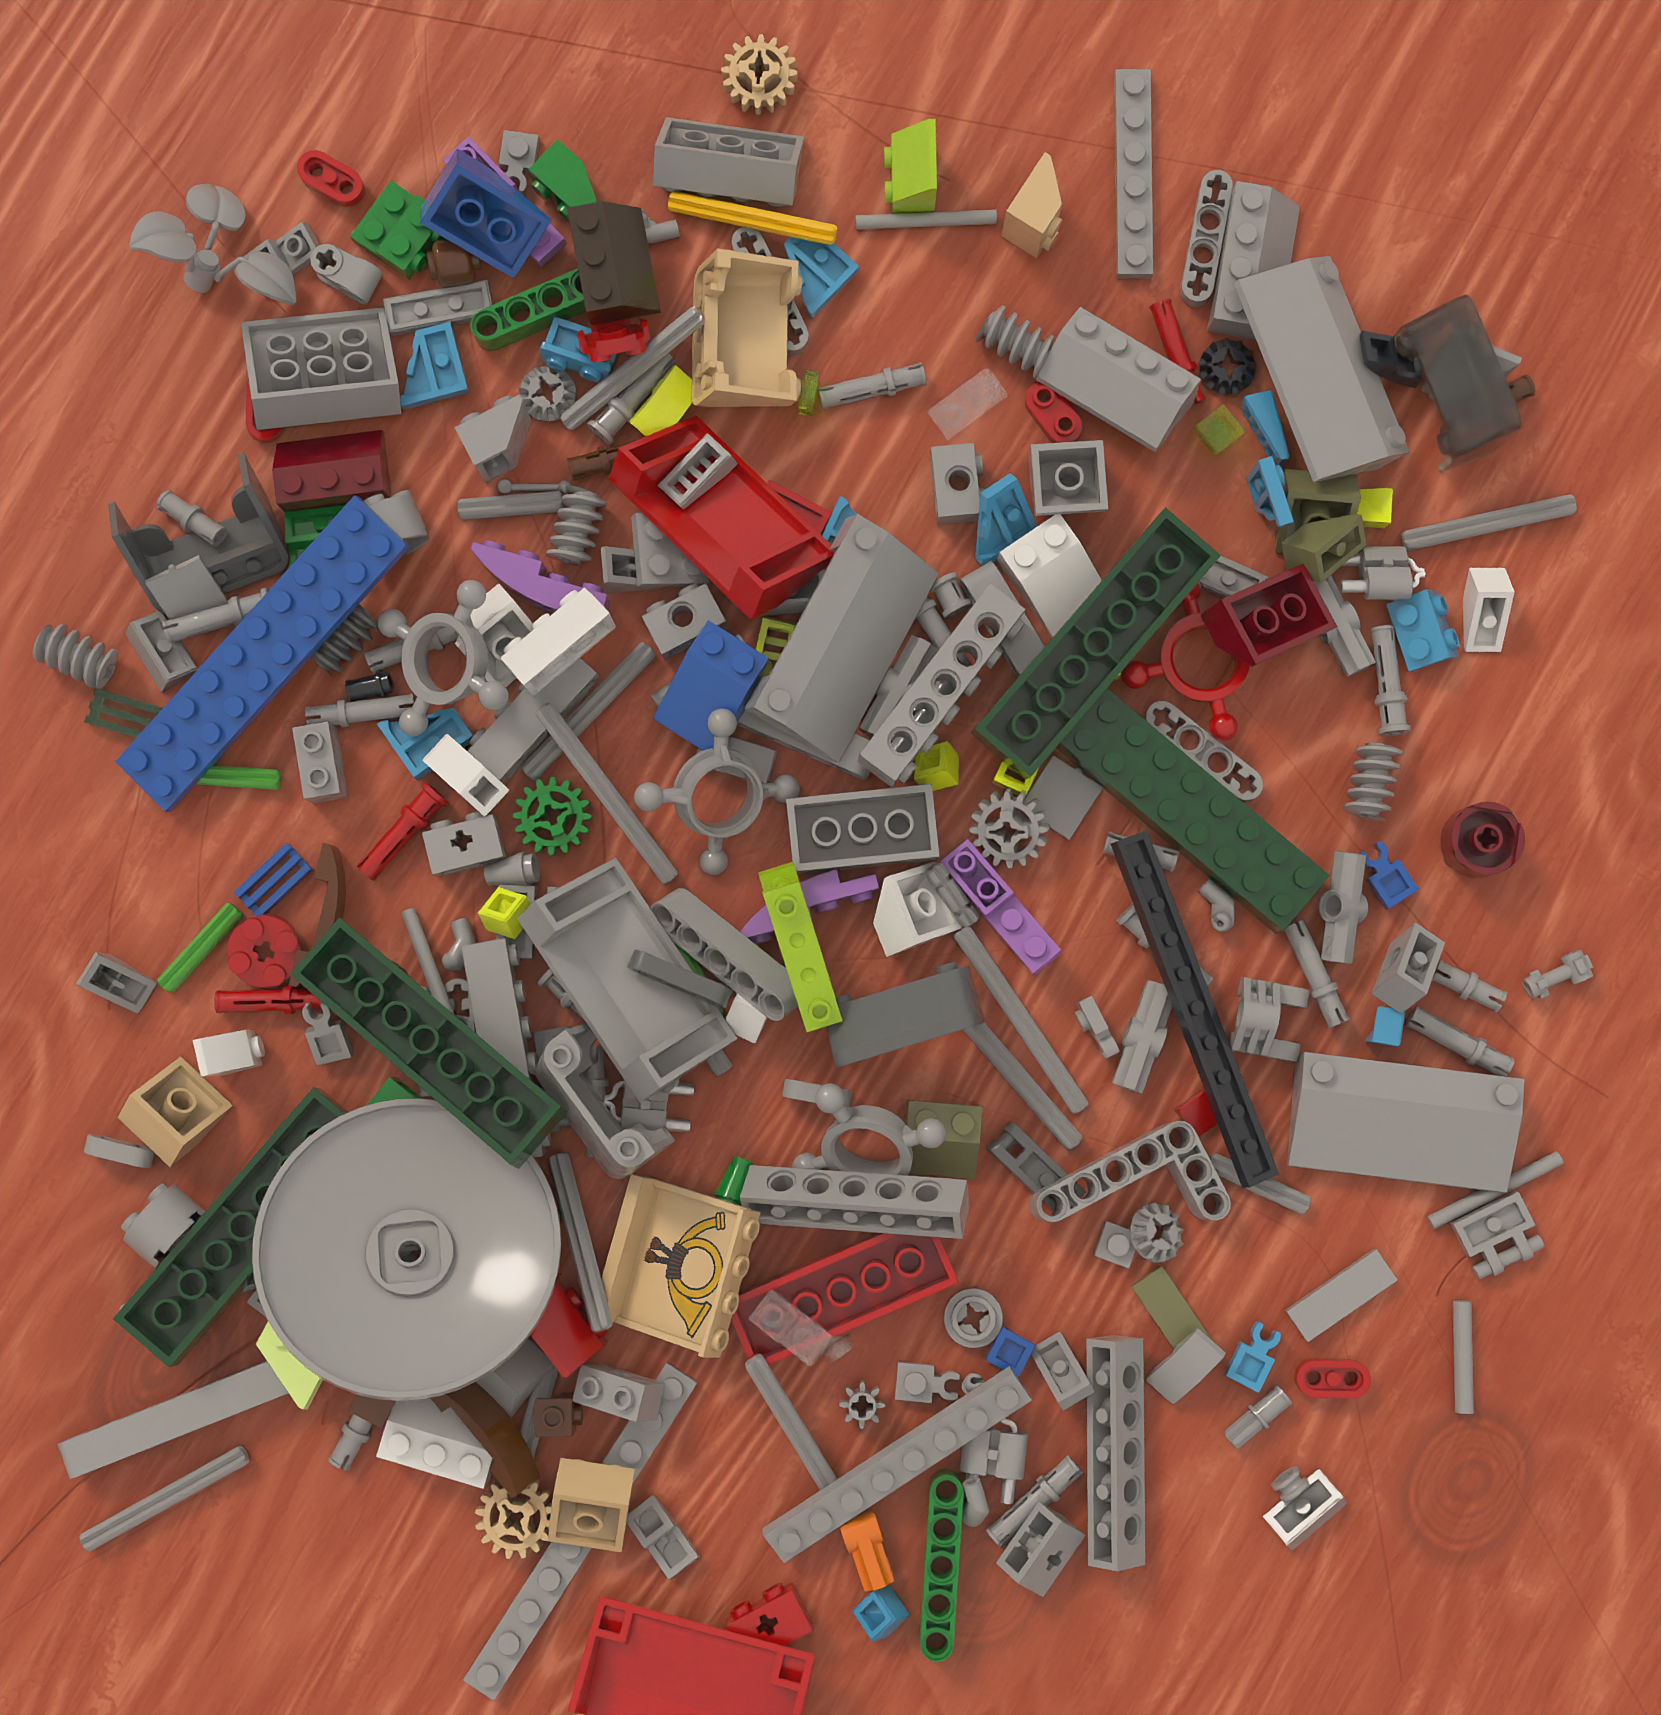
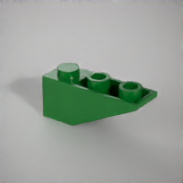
[528,139,597,223]

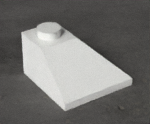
[455,583,533,687]
[873,862,962,957]

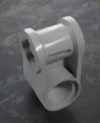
[310,244,383,305]

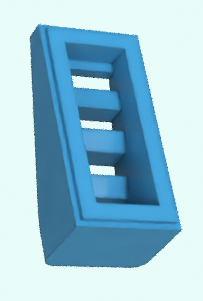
[1240,390,1290,467]

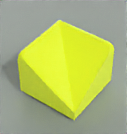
[1357,488,1393,529]
[914,741,959,791]
[478,887,531,940]

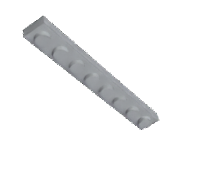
[762,1366,1032,1563]

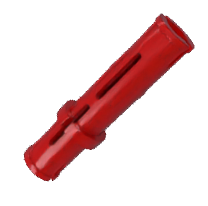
[1149,298,1206,406]
[214,986,323,1014]

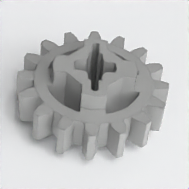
[969,788,1050,868]

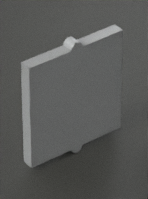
[145,555,228,620]
[1025,755,1103,840]

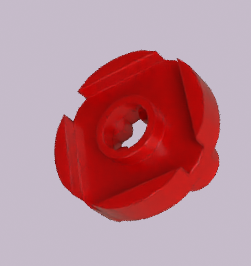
[577,318,651,362]
[227,914,303,988]

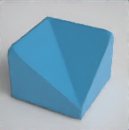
[1365,1006,1405,1047]
[852,1585,910,1642]

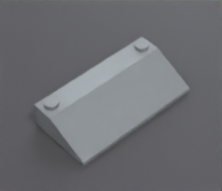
[1233,256,1410,482]
[744,514,939,762]
[517,858,738,1103]
[1287,1052,1525,1193]

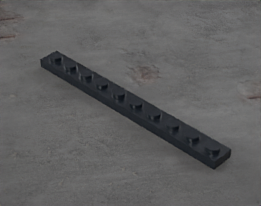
[1110,830,1279,1188]

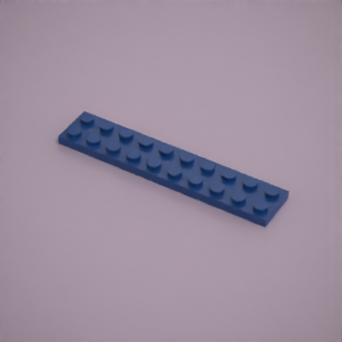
[115,495,410,812]

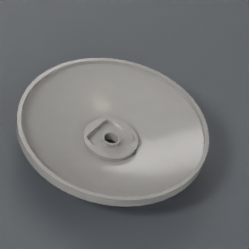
[252,1098,561,1401]

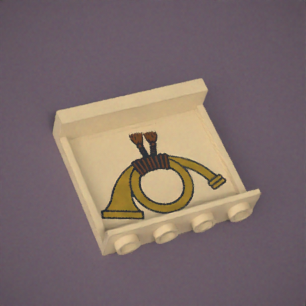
[601,1174,761,1358]

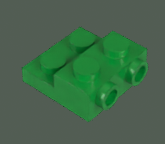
[350,180,445,280]

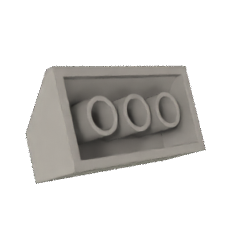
[653,117,804,207]
[1207,181,1300,340]
[1036,307,1201,452]

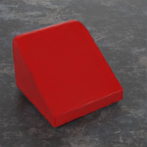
[1174,1089,1217,1137]

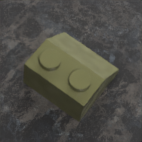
[1275,469,1361,553]
[906,1100,983,1179]

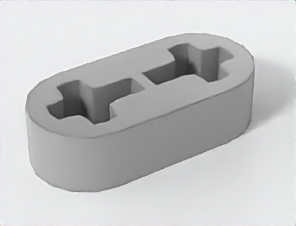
[782,1078,853,1107]
[83,1134,155,1168]

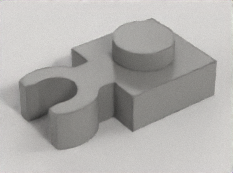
[499,130,540,196]
[1074,996,1120,1058]
[302,1002,354,1066]
[894,1361,960,1403]

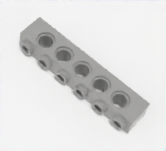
[857,583,1025,788]
[740,1165,970,1239]
[1086,1335,1145,1572]

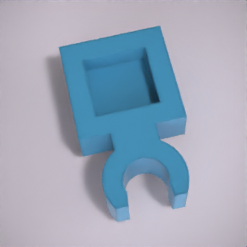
[1224,1321,1281,1393]

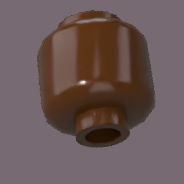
[427,239,481,288]

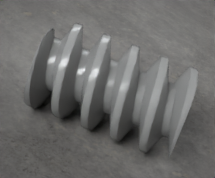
[975,305,1054,379]
[546,485,607,566]
[33,624,118,689]
[1343,742,1404,821]

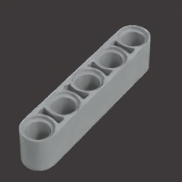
[960,561,1044,678]
[737,710,870,780]
[650,888,799,1021]

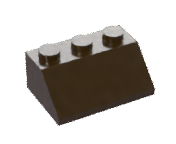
[567,201,661,326]

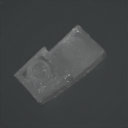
[927,367,1009,440]
[748,1289,834,1367]

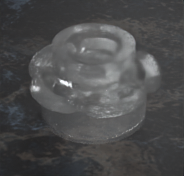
[820,1334,854,1364]

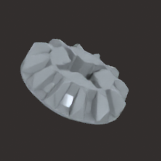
[519,366,576,421]
[1130,1203,1185,1262]
[944,1288,1003,1348]

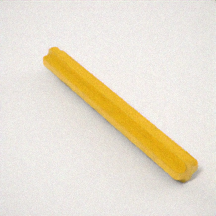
[668,192,837,245]

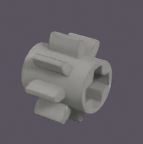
[839,1379,885,1429]

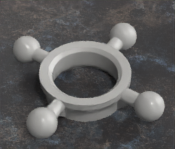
[378,580,508,737]
[634,708,800,876]
[792,1083,946,1176]

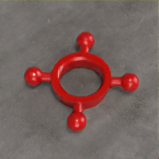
[1121,582,1282,741]

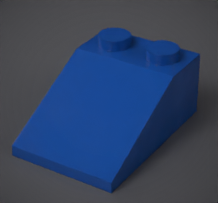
[420,148,551,278]
[653,620,773,751]

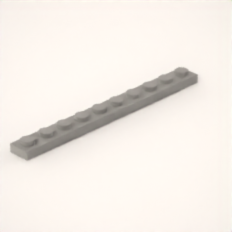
[463,1361,698,1701]

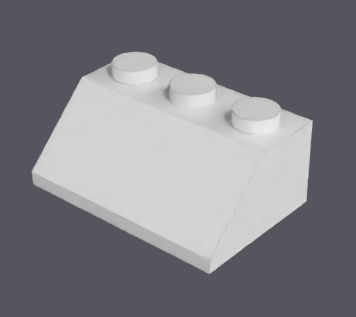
[501,587,616,697]
[376,1398,495,1489]

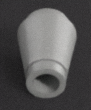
[484,851,541,886]

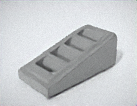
[658,433,738,510]

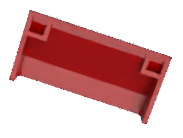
[568,1596,816,1715]

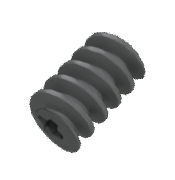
[311,604,379,676]

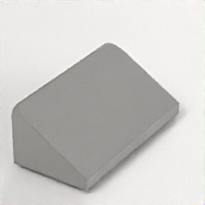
[125,611,198,692]
[1263,1469,1347,1551]

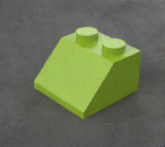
[884,119,937,214]

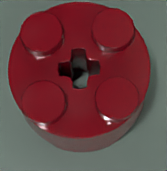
[1440,802,1525,878]

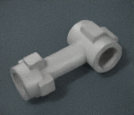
[1522,949,1594,999]

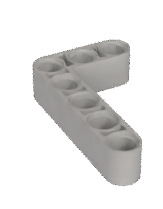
[1029,1121,1231,1222]

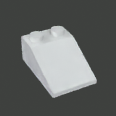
[997,514,1101,638]

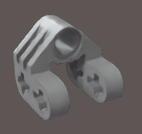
[1229,977,1310,1062]

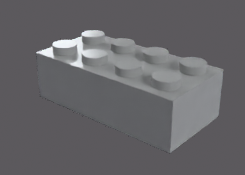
[786,784,939,875]

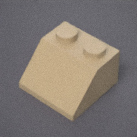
[1001,152,1063,258]
[117,1057,233,1167]
[548,1458,635,1552]

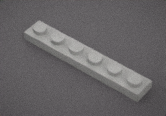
[1114,69,1153,279]

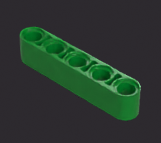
[470,268,586,351]
[919,1469,964,1662]

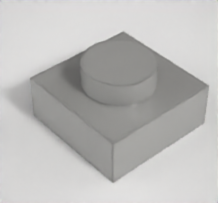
[1093,1220,1136,1268]

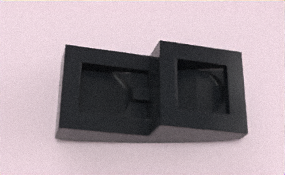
[1359,331,1423,388]

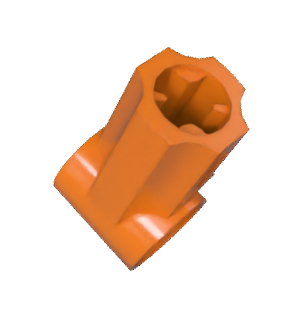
[840,1509,894,1592]

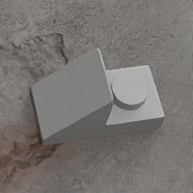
[1031,1331,1095,1411]

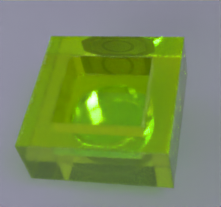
[796,369,820,416]
[1193,404,1246,457]

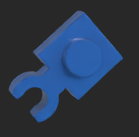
[1359,841,1419,910]

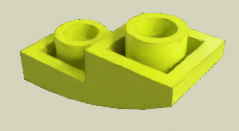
[629,364,693,436]

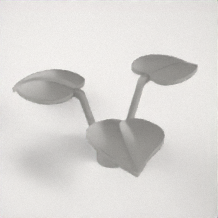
[129,184,296,306]

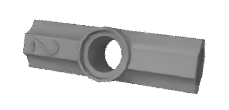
[1313,575,1376,678]
[859,635,938,738]
[1319,851,1368,963]
[1112,980,1172,1094]

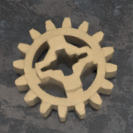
[721,34,798,115]
[475,1480,552,1559]

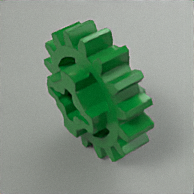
[513,777,593,856]

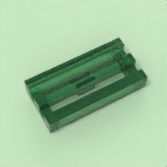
[84,688,163,738]

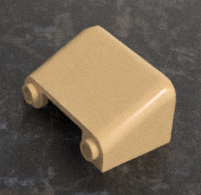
[692,248,802,407]

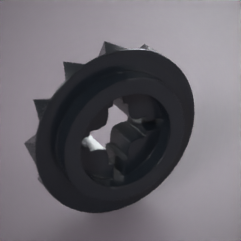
[1199,338,1257,395]

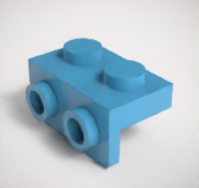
[540,316,619,382]
[1386,589,1460,672]

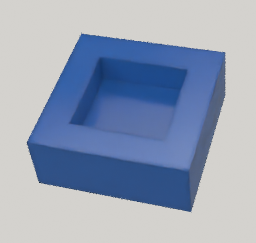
[985,1326,1036,1378]

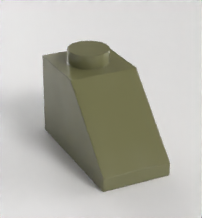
[1281,514,1367,583]

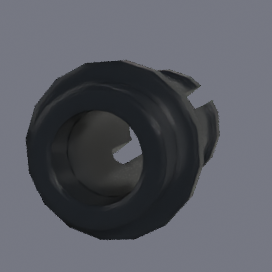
[345,670,394,702]

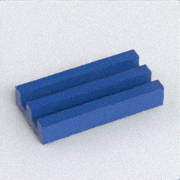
[233,843,314,916]

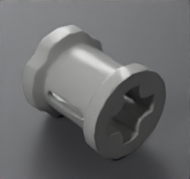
[930,572,972,619]

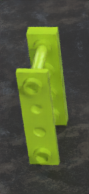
[758,862,842,1032]

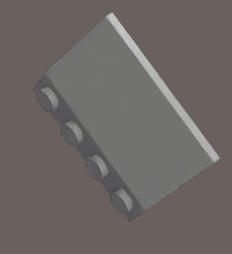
[241,308,401,430]

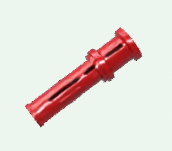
[357,782,449,881]

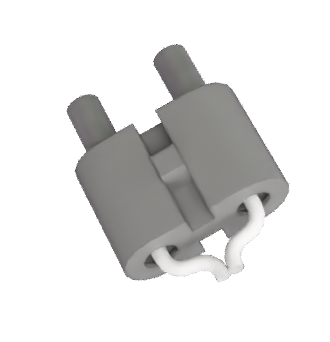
[1340,546,1425,601]
[604,1080,694,1133]
[959,1418,1028,1504]

